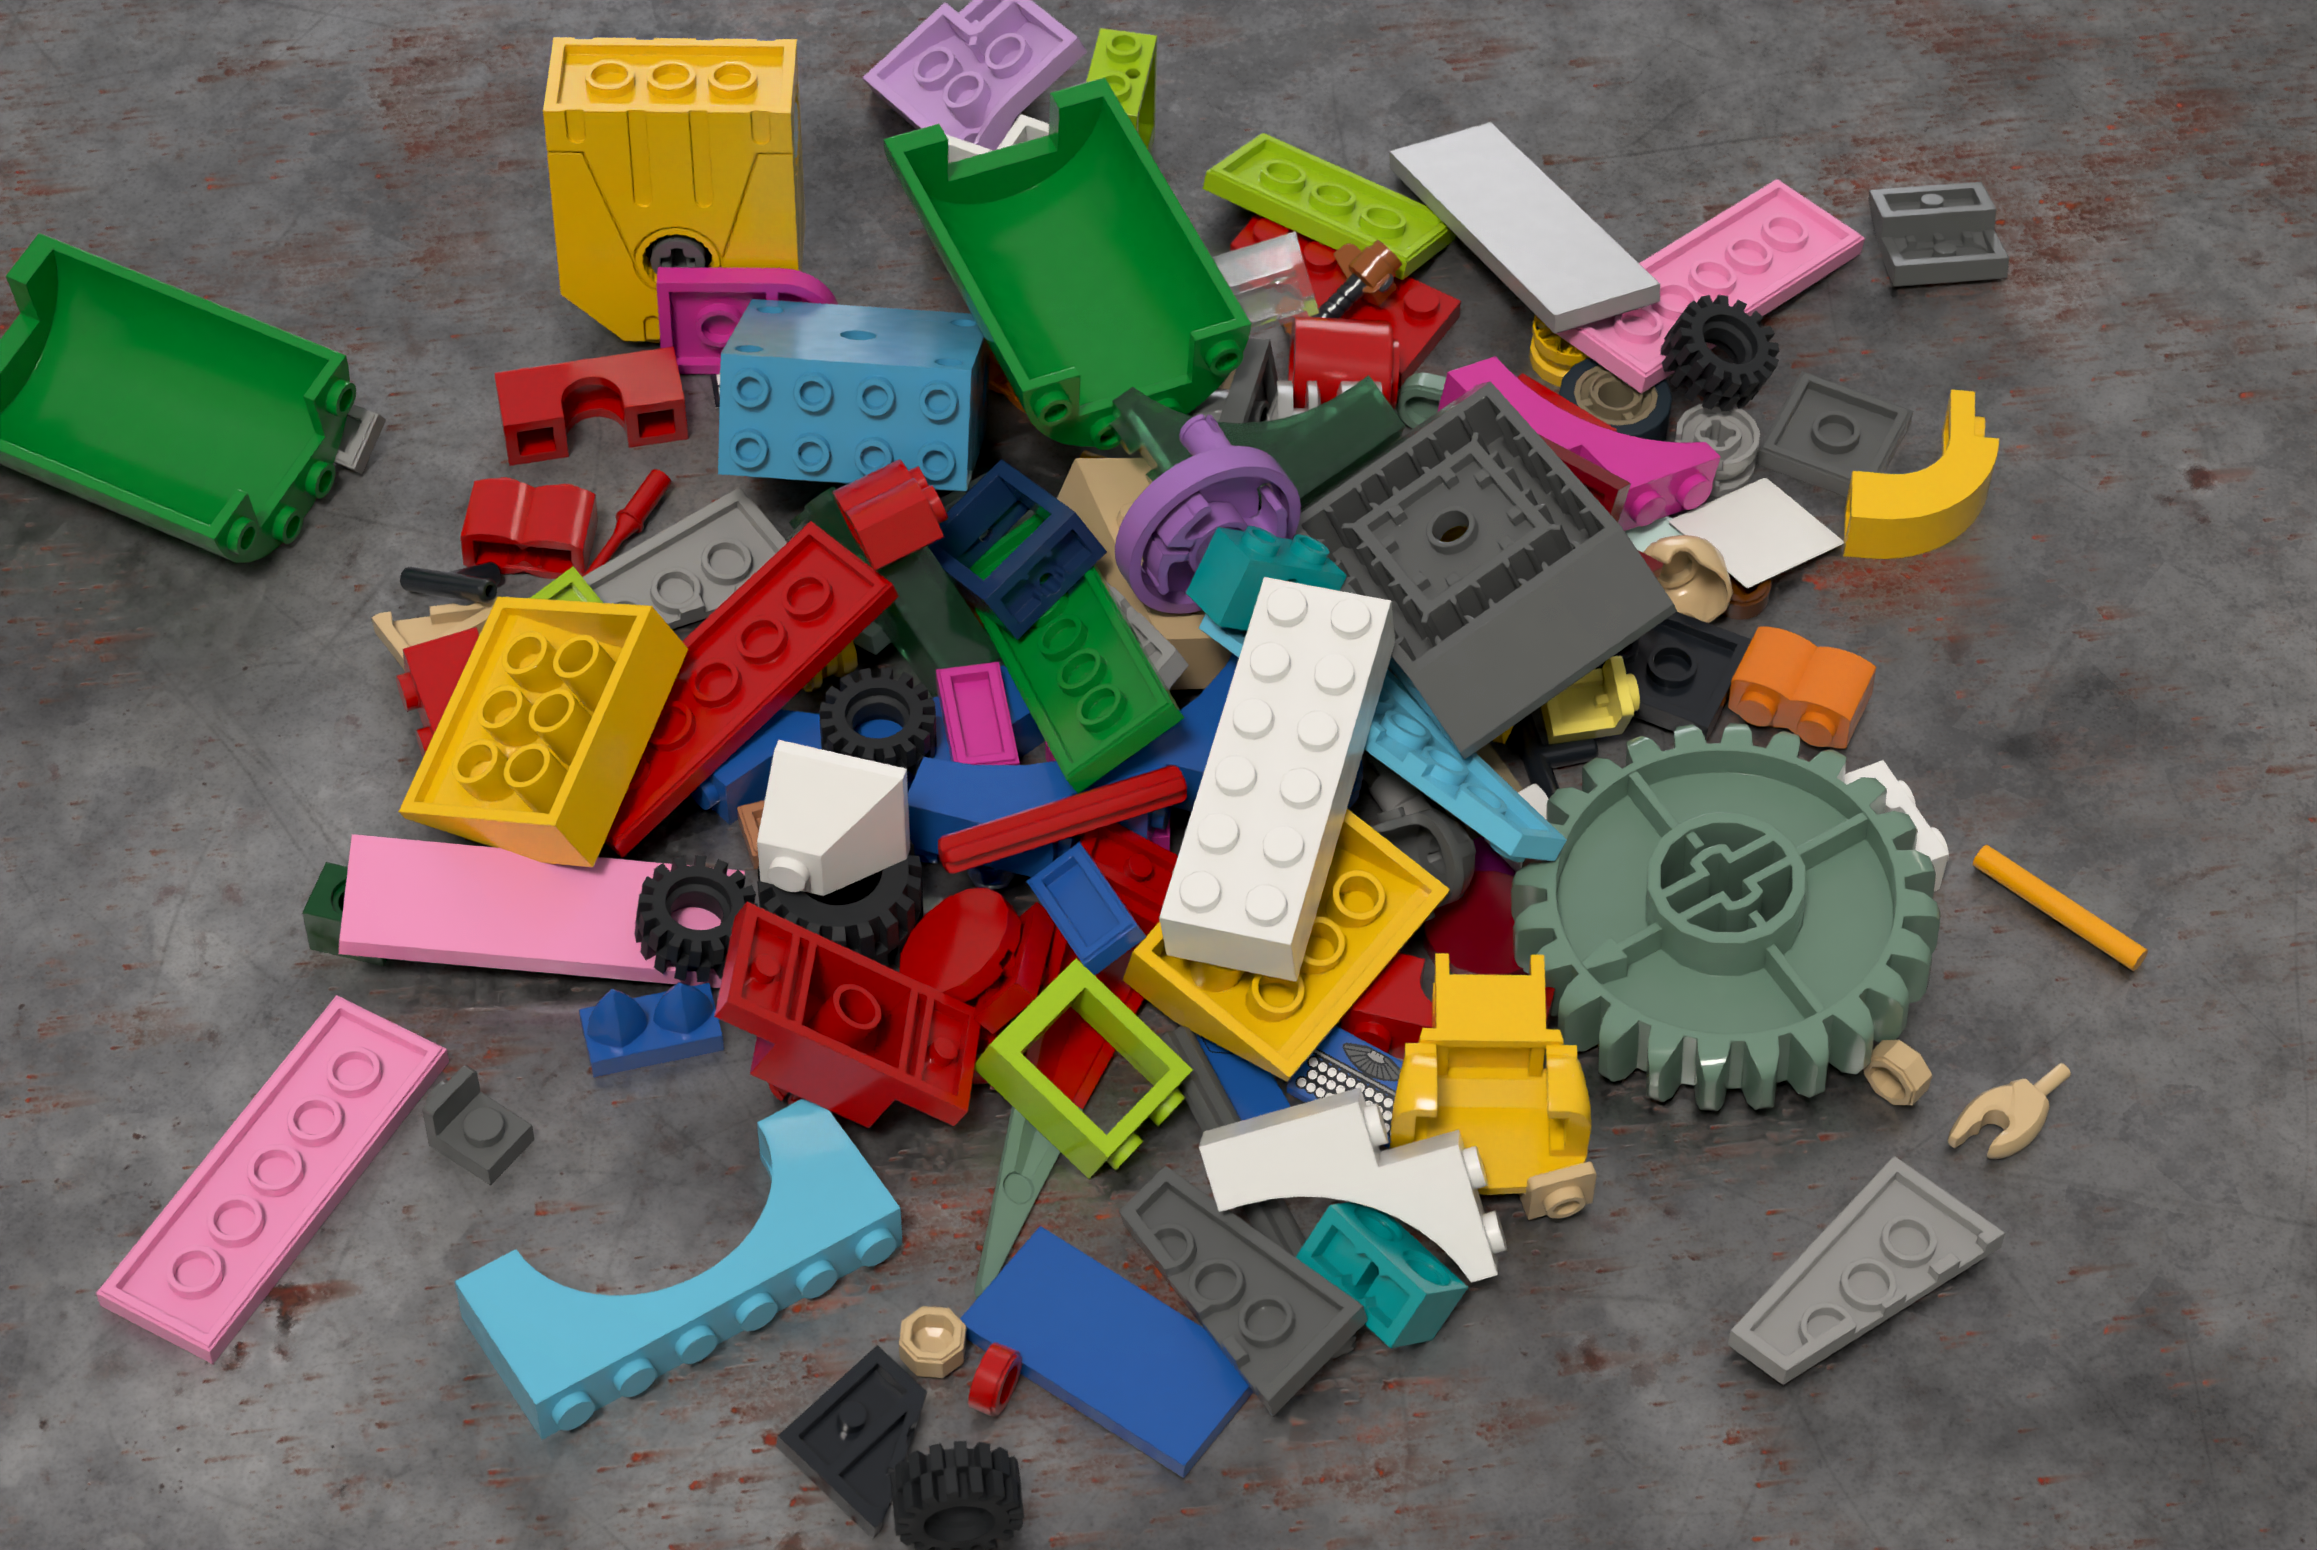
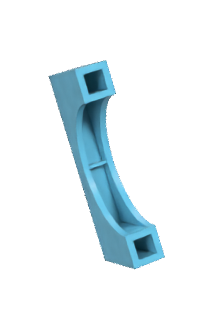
[454,1099,903,1440]

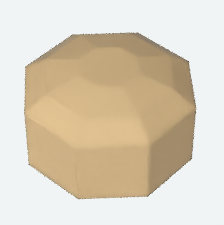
[1863,1040,1932,1105]
[899,1306,966,1378]

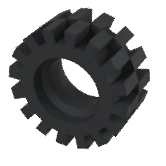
[1660,295,1780,411]
[819,668,937,784]
[634,855,758,982]
[890,1441,1024,1550]

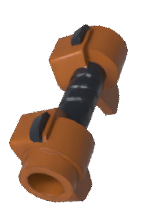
[1277,240,1402,339]

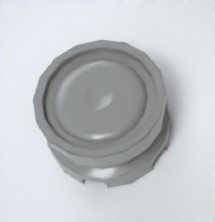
[1675,402,1760,497]

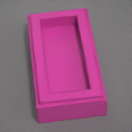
[936,662,1020,765]

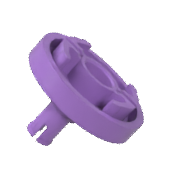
[1115,414,1301,614]

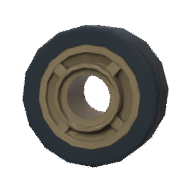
[1559,358,1672,442]

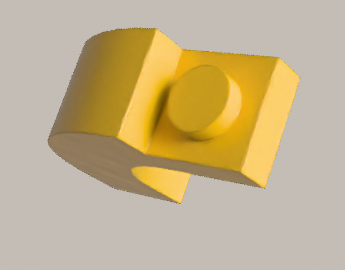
[1843,389,1999,559]

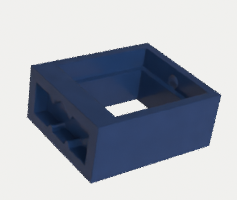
[918,459,1107,640]

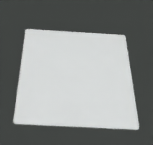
[1669,478,1844,588]

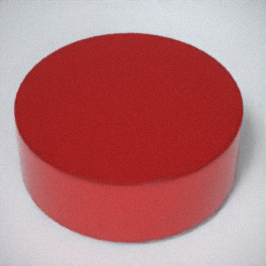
[968,1342,1022,1417]

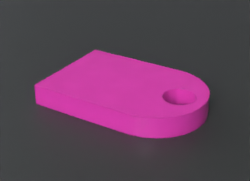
[657,267,838,374]

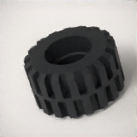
[757,840,924,967]

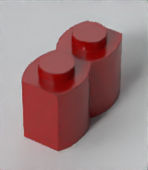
[832,459,948,571]
[460,477,598,579]

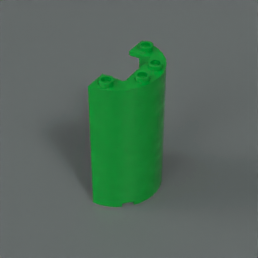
[883,77,1252,450]
[0,233,356,563]

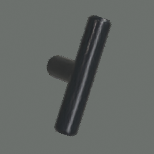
[400,562,501,603]
[1511,714,1598,799]

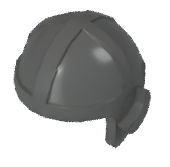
[1371,806,1477,921]

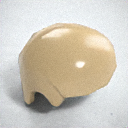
[1643,535,1733,623]

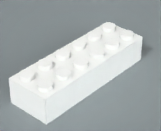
[1159,577,1395,982]

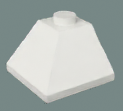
[757,740,910,896]

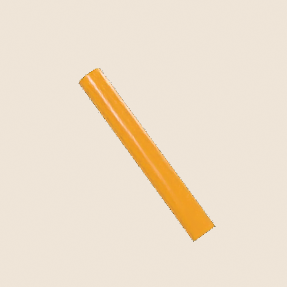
[1972,844,2148,971]

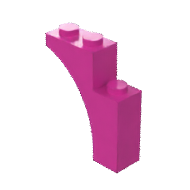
[1437,356,1721,531]

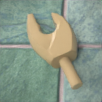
[1948,1063,2071,1159]

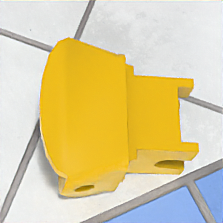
[1390,953,1592,1195]

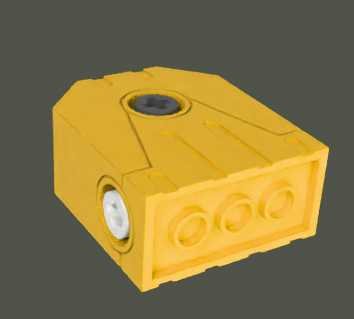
[543,37,805,343]

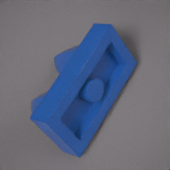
[579,983,724,1078]

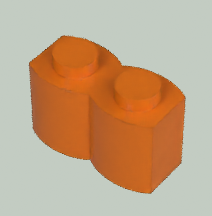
[1728,626,1876,749]

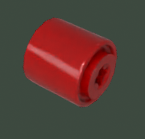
[1287,316,1399,428]

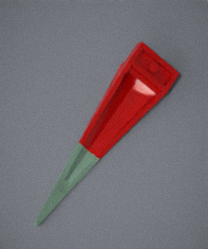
[974,823,1178,1299]

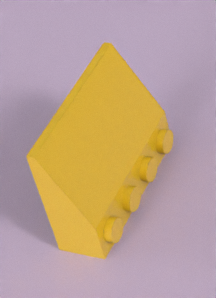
[398,597,688,868]
[1123,808,1450,1082]

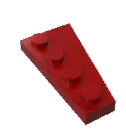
[1230,214,1461,389]

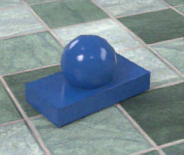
[1027,842,1147,976]

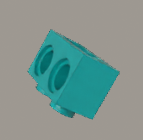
[1296,1202,1468,1348]

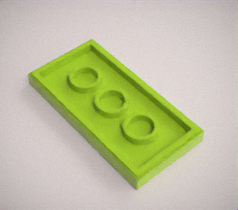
[1202,133,1456,280]

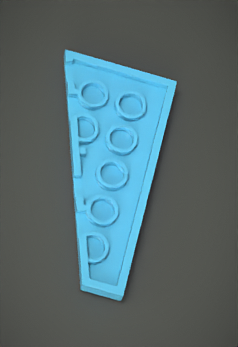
[1199,614,1567,862]

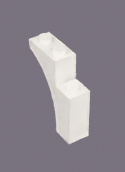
[1199,1087,1507,1282]

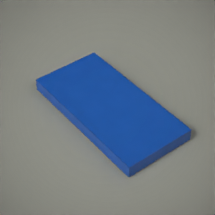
[960,1226,1253,1478]

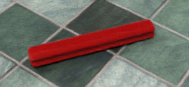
[938,765,1187,874]

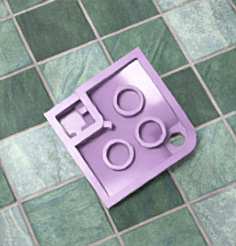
[862,0,1087,150]

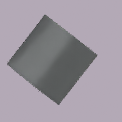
[1868,182,2009,287]

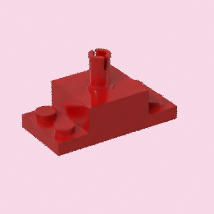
[714,902,981,1128]

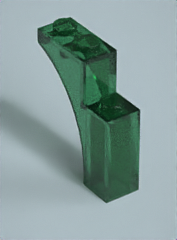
[1109,375,1405,510]
[785,486,1000,698]

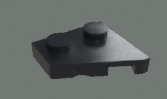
[776,1345,927,1539]

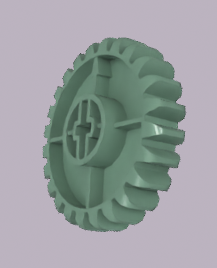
[1511,723,1940,1111]

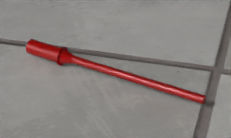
[582,469,671,577]

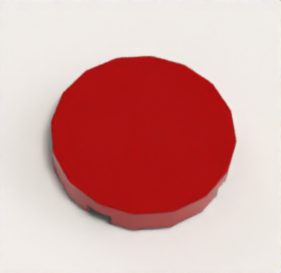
[899,887,1021,1002]

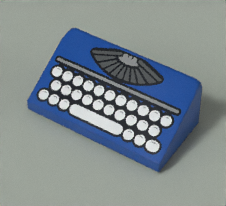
[1286,1026,1403,1149]

